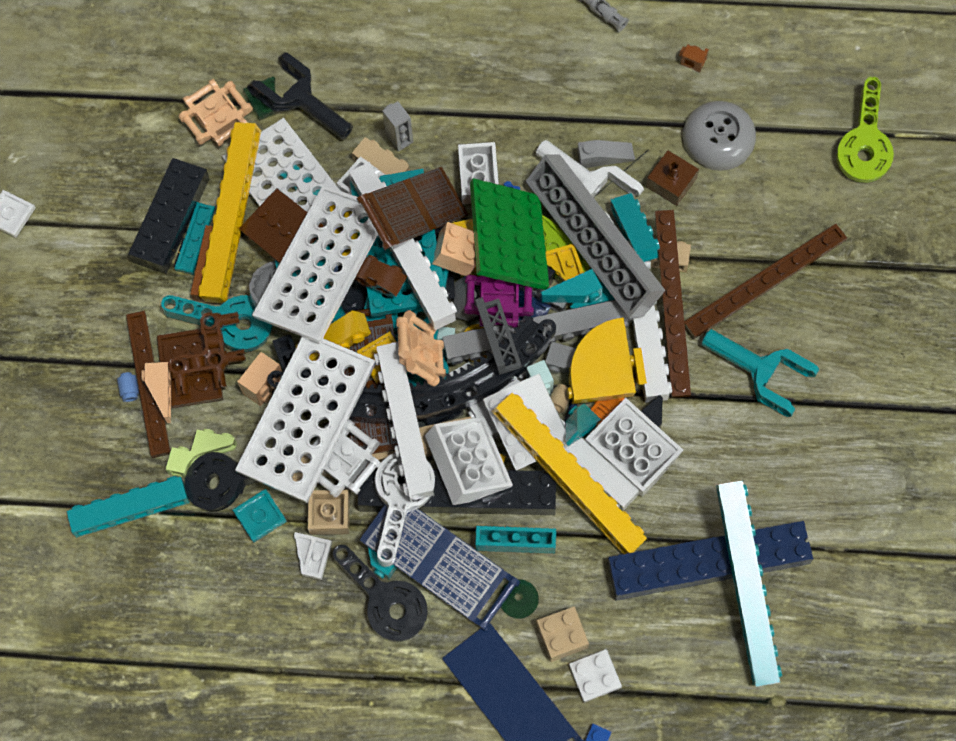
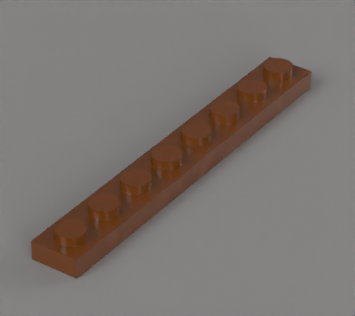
[126,311,171,458]

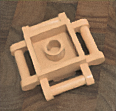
[178,79,253,147]
[396,310,446,386]

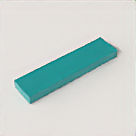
[174,202,215,275]

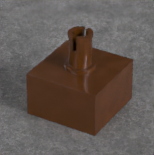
[646,150,699,206]

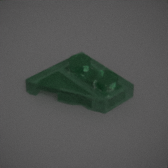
[243,76,276,120]

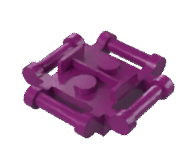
[464,275,534,328]

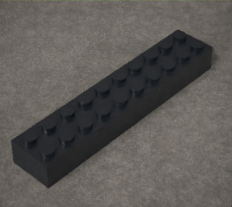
[358,468,556,515]

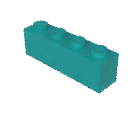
[610,193,660,262]
[476,526,556,554]

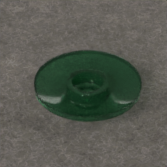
[500,579,539,619]

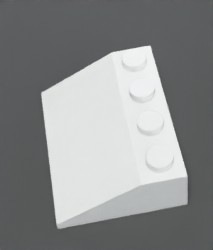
[483,374,573,471]
[585,398,683,497]
[425,417,513,505]

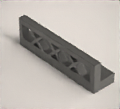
[475,297,522,375]

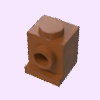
[679,44,709,72]

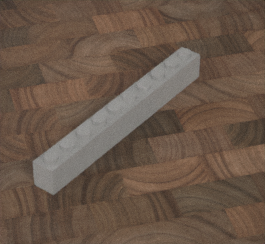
[442,300,633,365]

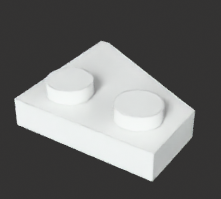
[294,532,332,580]

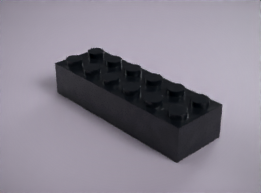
[128,158,210,274]

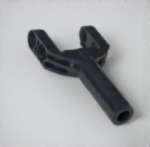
[247,52,353,140]

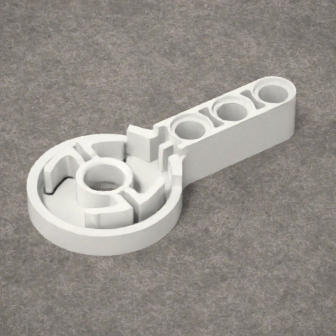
[375,453,435,567]

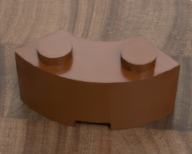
[354,255,407,296]

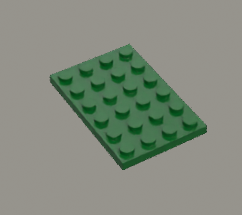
[470,178,549,290]

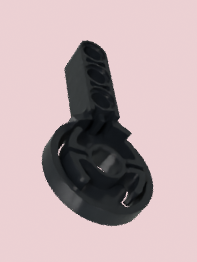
[185,451,292,512]
[333,545,428,642]

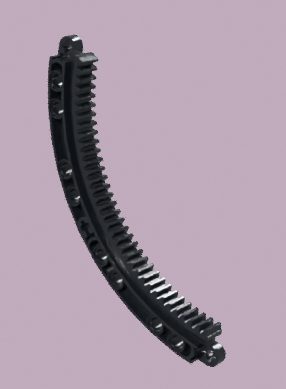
[268,316,556,424]

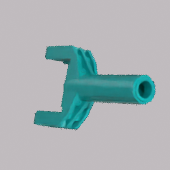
[702,329,819,417]

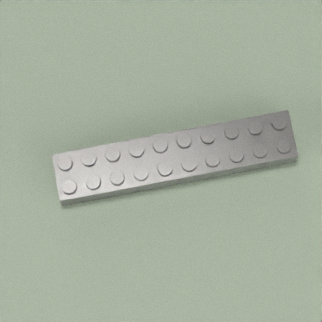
[526,154,665,318]

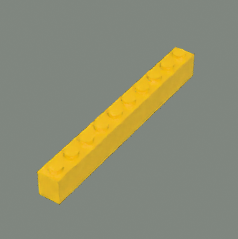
[198,122,261,303]
[491,392,647,554]

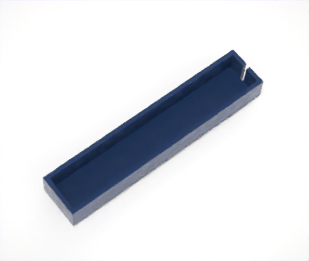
[607,521,813,601]

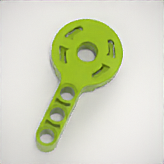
[836,77,894,183]

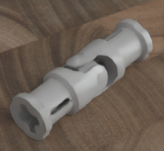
[580,0,629,32]

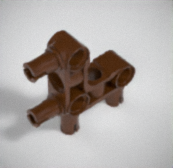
[168,311,246,396]

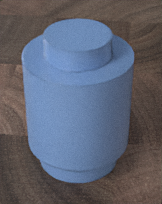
[117,372,139,402]

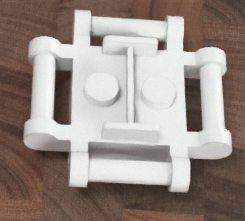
[305,419,381,498]

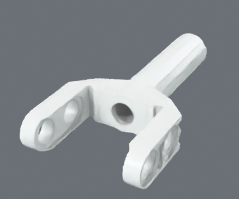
[536,140,644,223]

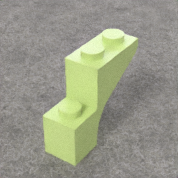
[166,429,237,478]

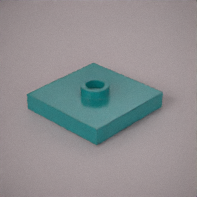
[233,489,287,543]

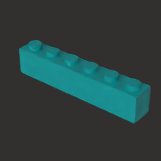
[67,476,190,538]

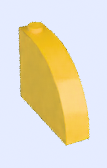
[567,318,636,404]

